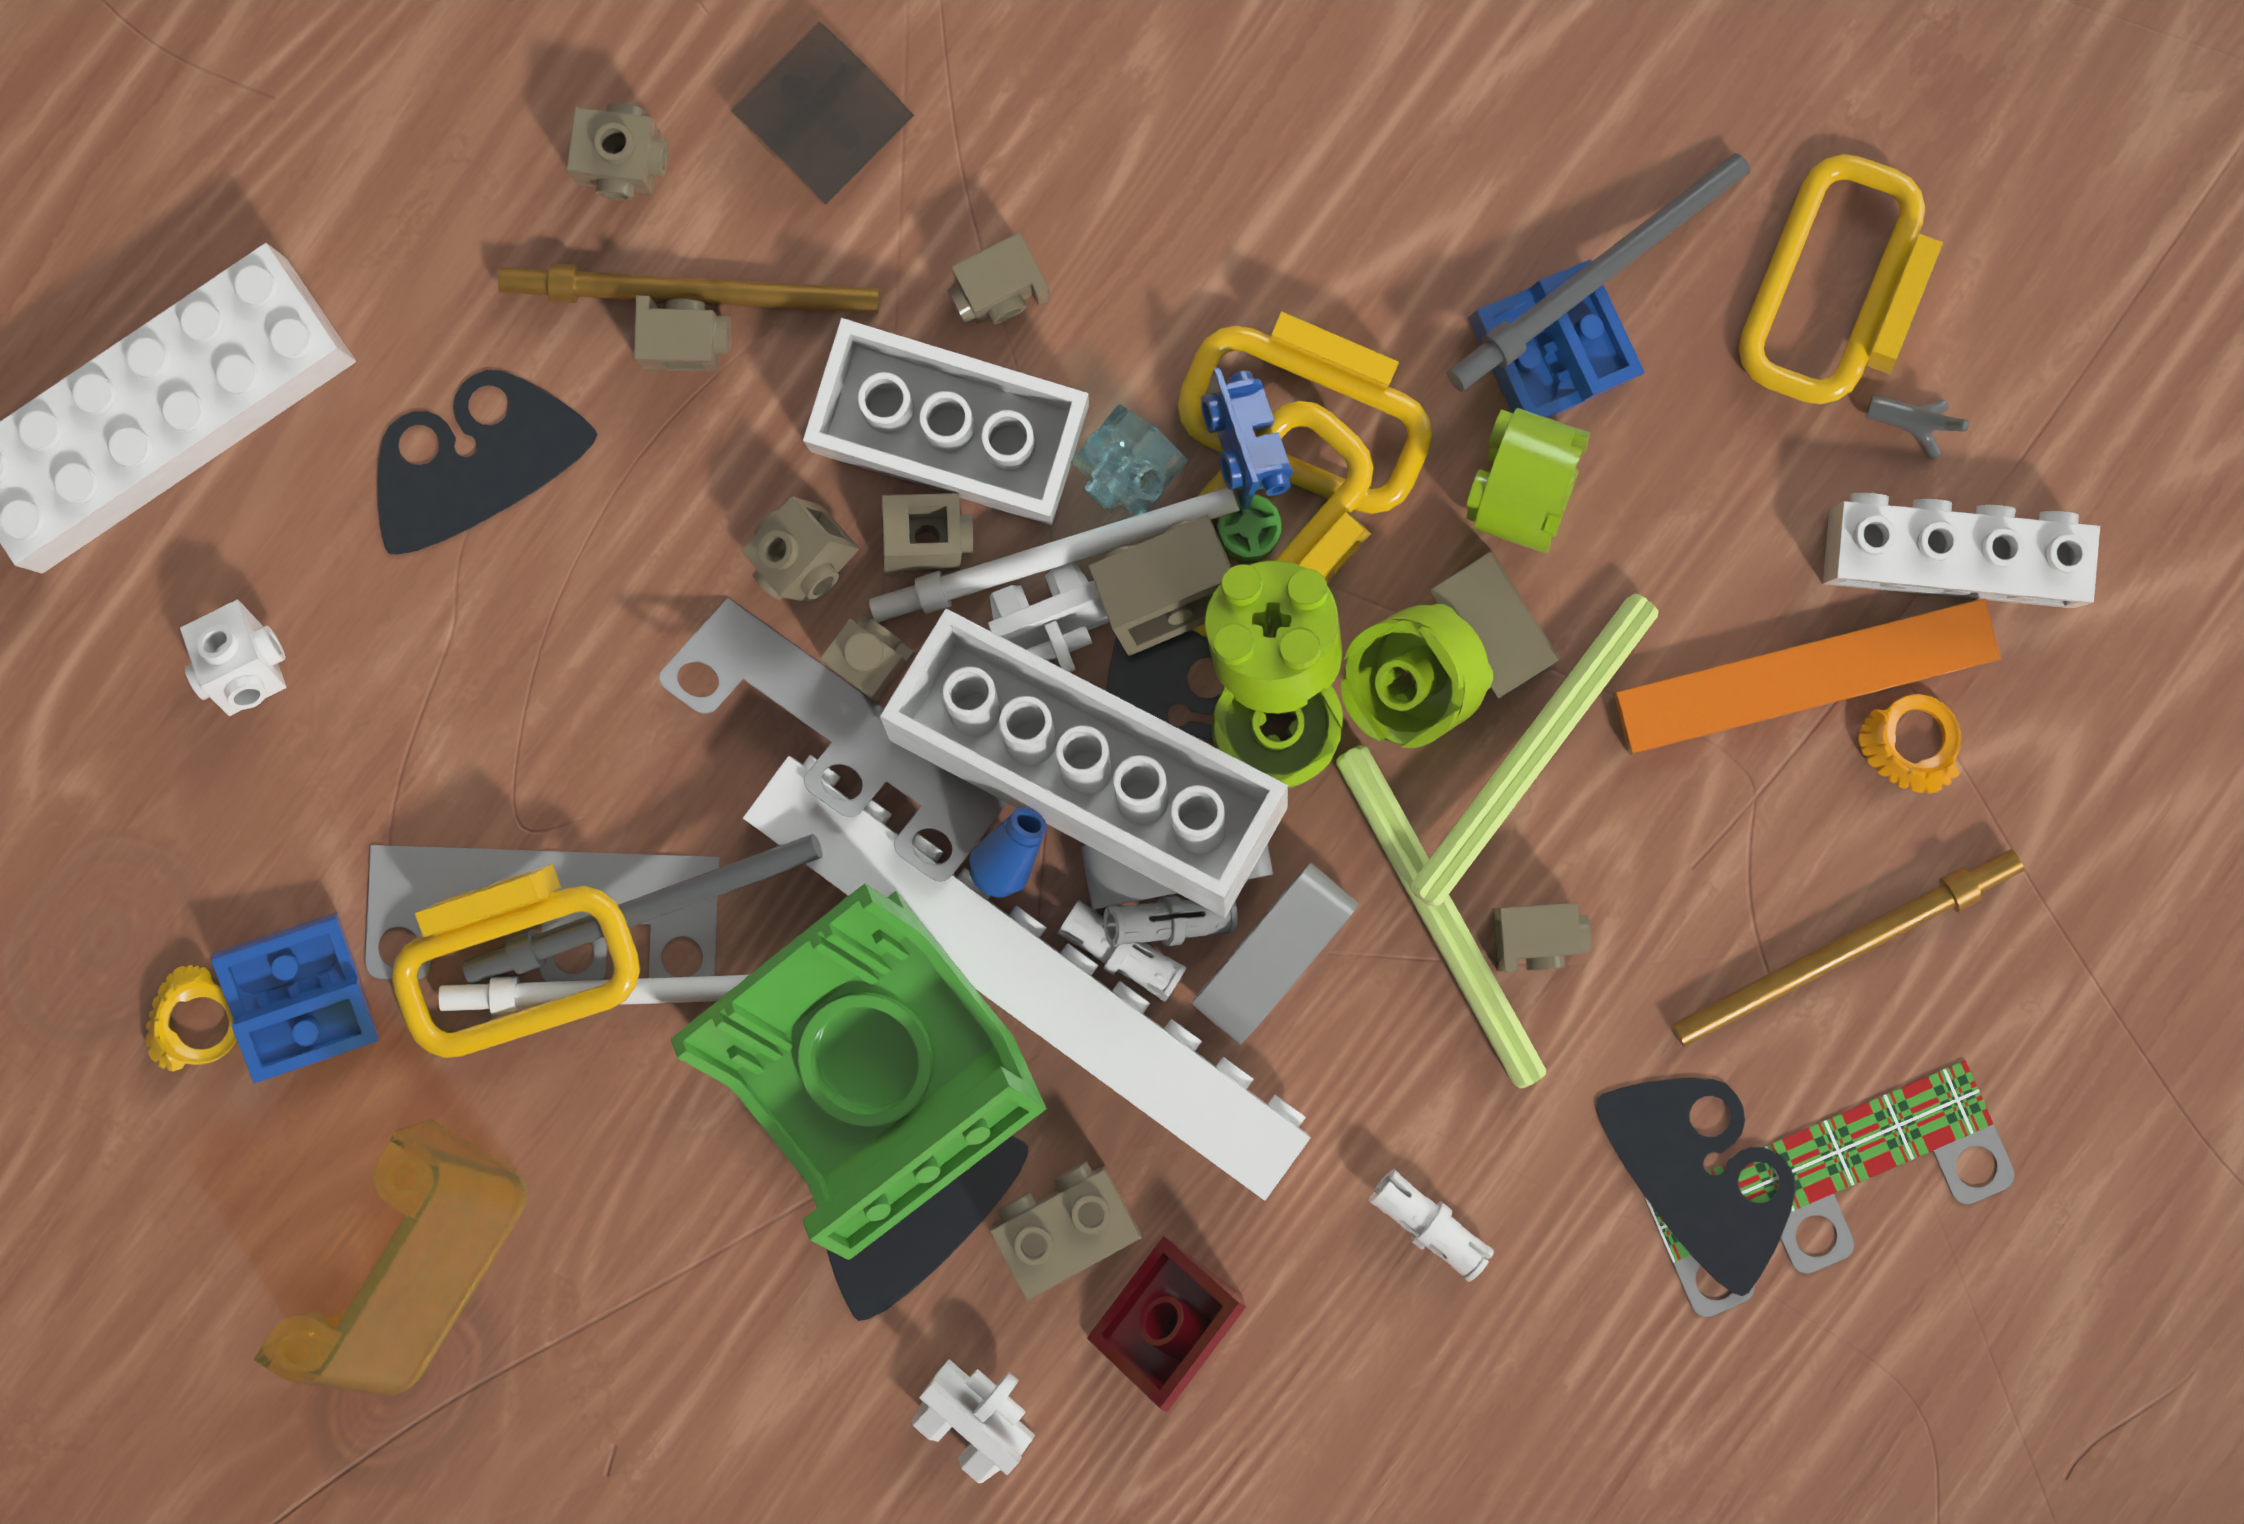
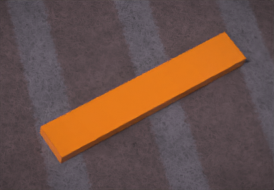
[1613,598,2002,755]

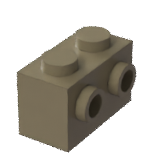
[1088,514,1231,656]
[990,1161,1141,1300]

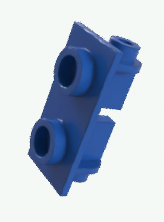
[1201,368,1293,510]

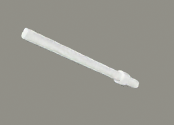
[869,488,1240,623]
[438,975,748,1016]

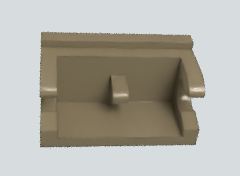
[1430,552,1561,698]

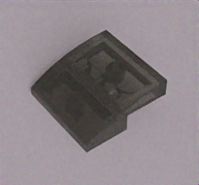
[729,21,914,205]

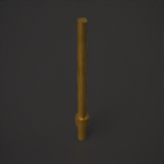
[498,264,880,314]
[1672,849,2024,1047]

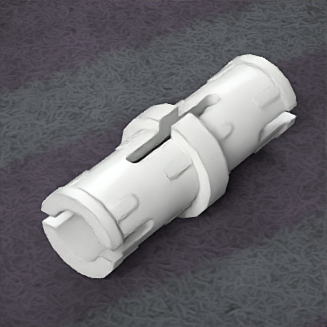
[1057,900,1187,1002]
[1368,1169,1494,1282]

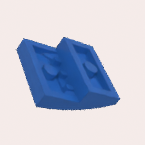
[1467,259,1645,419]
[211,912,379,1083]

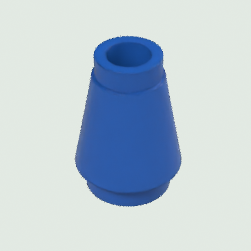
[969,807,1047,897]

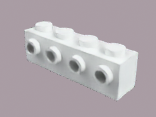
[1823,493,2100,608]

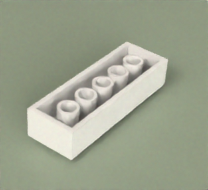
[0,243,357,574]
[880,609,1288,918]

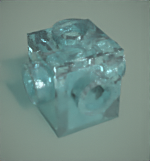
[1070,404,1189,516]

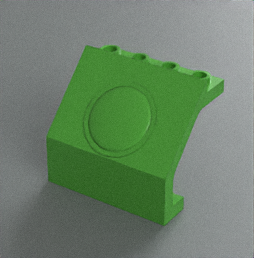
[670,883,1047,1260]

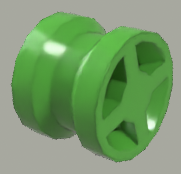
[1217,494,1282,563]

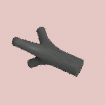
[1865,393,1969,459]

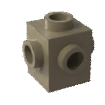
[566,103,669,201]
[741,496,860,603]

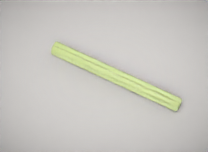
[1410,593,1659,907]
[1336,745,1546,1089]

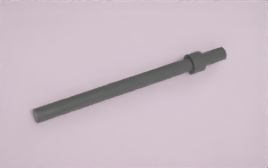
[1447,153,1750,392]
[462,834,823,984]

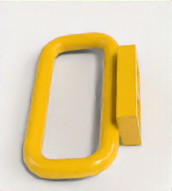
[1738,154,1943,404]
[1177,311,1432,514]
[1192,401,1374,637]
[391,863,640,1058]

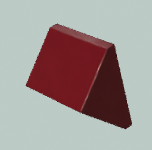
[1087,1236,1246,1412]

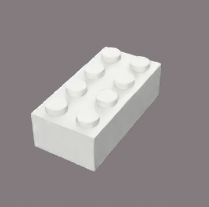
[803,318,1089,526]

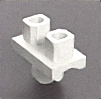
[988,562,1110,672]
[912,1359,1035,1483]

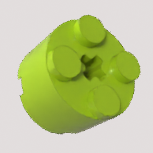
[1466,408,1591,554]
[1205,561,1342,713]
[1341,604,1493,748]
[1211,685,1343,789]

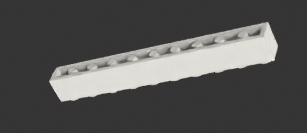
[743,755,1311,1201]

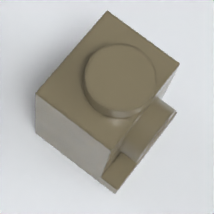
[948,232,1050,324]
[634,295,732,372]
[881,493,973,576]
[819,614,915,703]
[1492,903,1591,973]

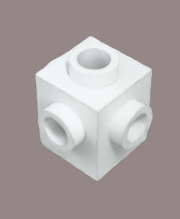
[180,599,287,716]

